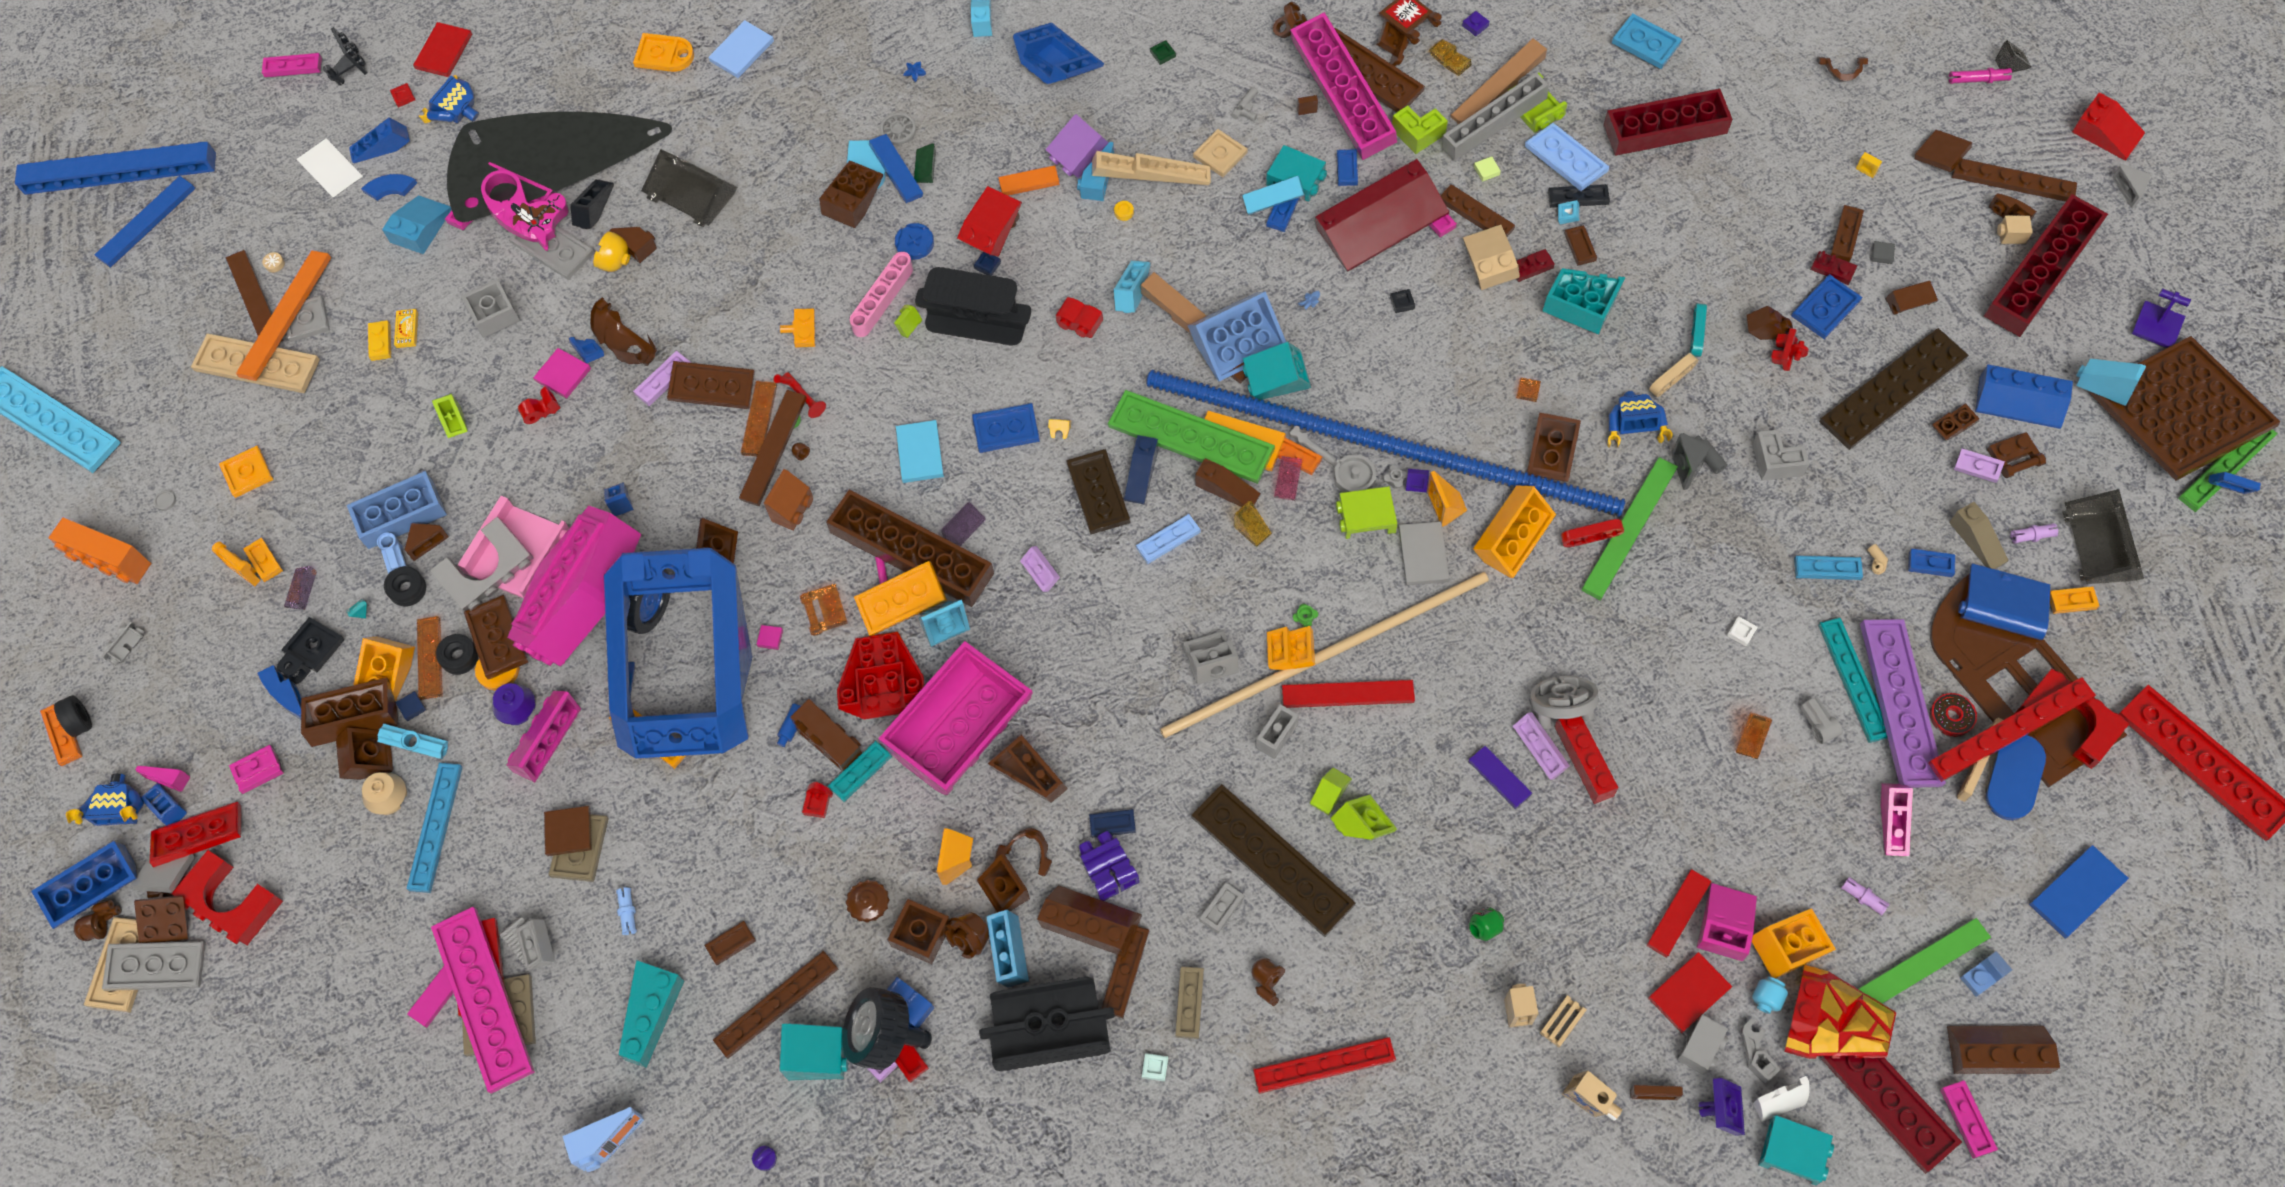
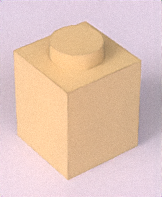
[1997,216,2033,244]

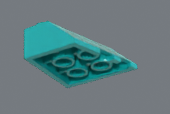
[1542,268,1625,335]

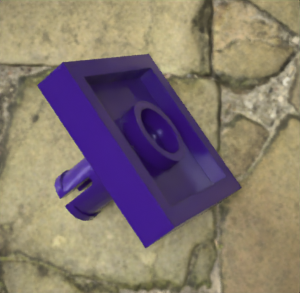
[1699,1078,1745,1136]

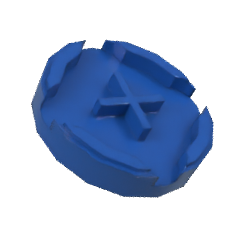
[895,223,934,260]

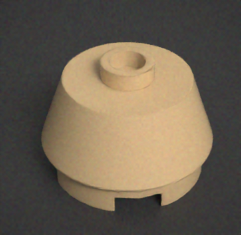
[362,773,407,815]

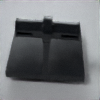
[323,27,368,86]

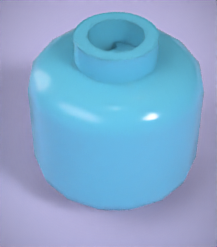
[1752,977,1788,1014]

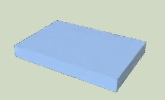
[708,20,774,78]

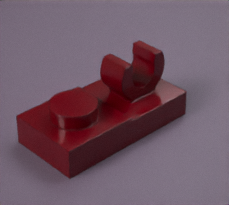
[1516,249,1555,282]
[1810,251,1858,285]

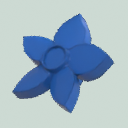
[903,61,926,82]

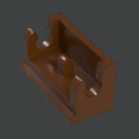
[1885,280,1938,315]

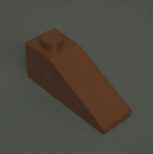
[1195,458,1261,511]

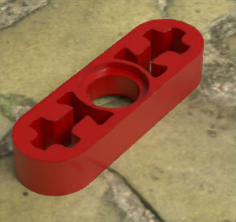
[1561,519,1624,547]

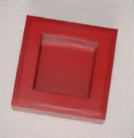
[390,83,415,108]

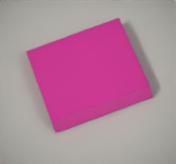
[533,348,591,399]

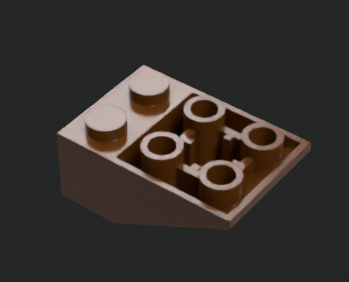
[819,160,883,228]

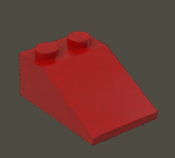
[2072,92,2145,161]
[957,186,1022,257]

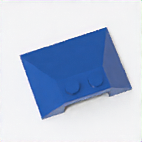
[1013,22,1104,84]

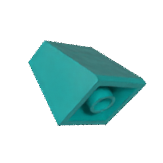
[1243,341,1311,400]
[780,1024,849,1081]

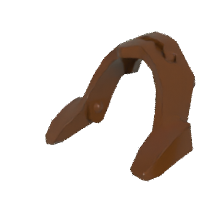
[1818,57,1868,81]
[995,828,1052,877]

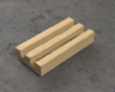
[1540,995,1587,1048]

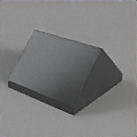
[1672,433,1710,490]

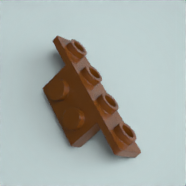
[1376,20,1409,66]

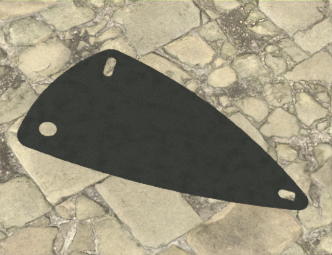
[447,112,672,222]

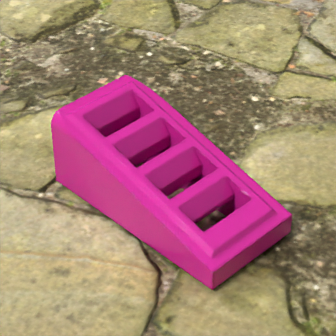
[135,766,190,792]

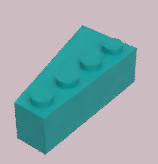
[618,960,685,1068]

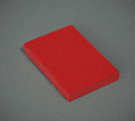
[413,22,473,77]
[1648,952,1733,1033]

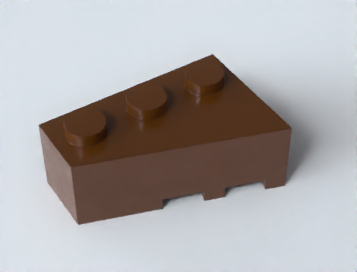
[988,734,1068,803]

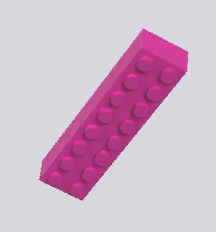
[1290,12,1397,160]

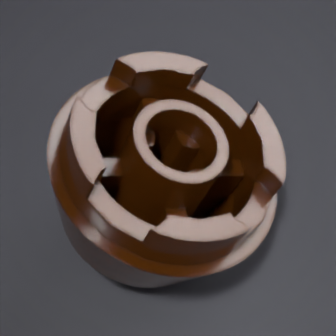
[944,912,990,959]

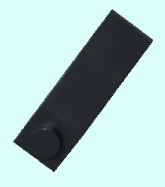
[570,179,614,229]

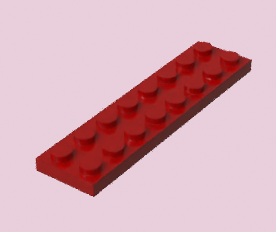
[2119,684,2285,841]

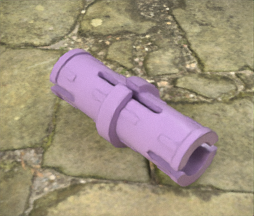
[2010,523,2058,544]
[1841,877,1890,916]

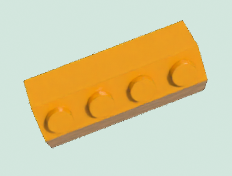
[1473,485,1556,578]

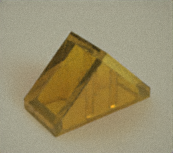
[1234,501,1272,547]

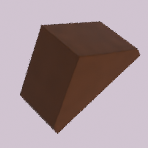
[404,523,449,561]

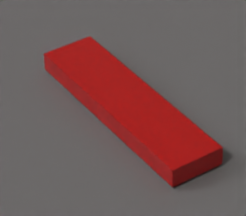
[1646,869,1712,958]

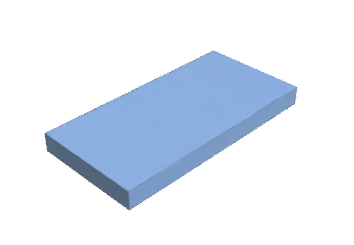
[1525,123,1609,191]

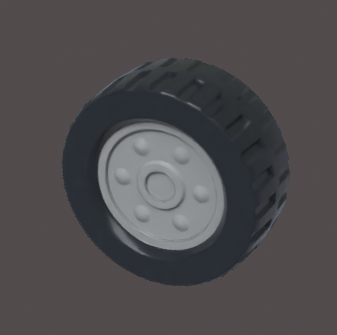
[842,987,932,1070]

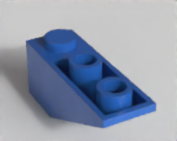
[349,117,410,163]

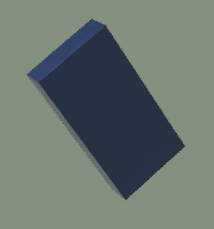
[1089,809,1136,838]

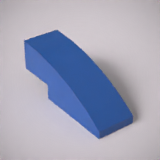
[257,665,302,720]

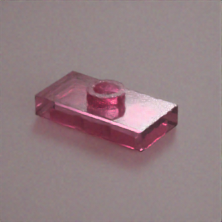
[1274,456,1302,501]

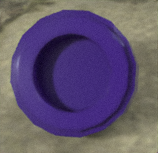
[752,1146,777,1171]

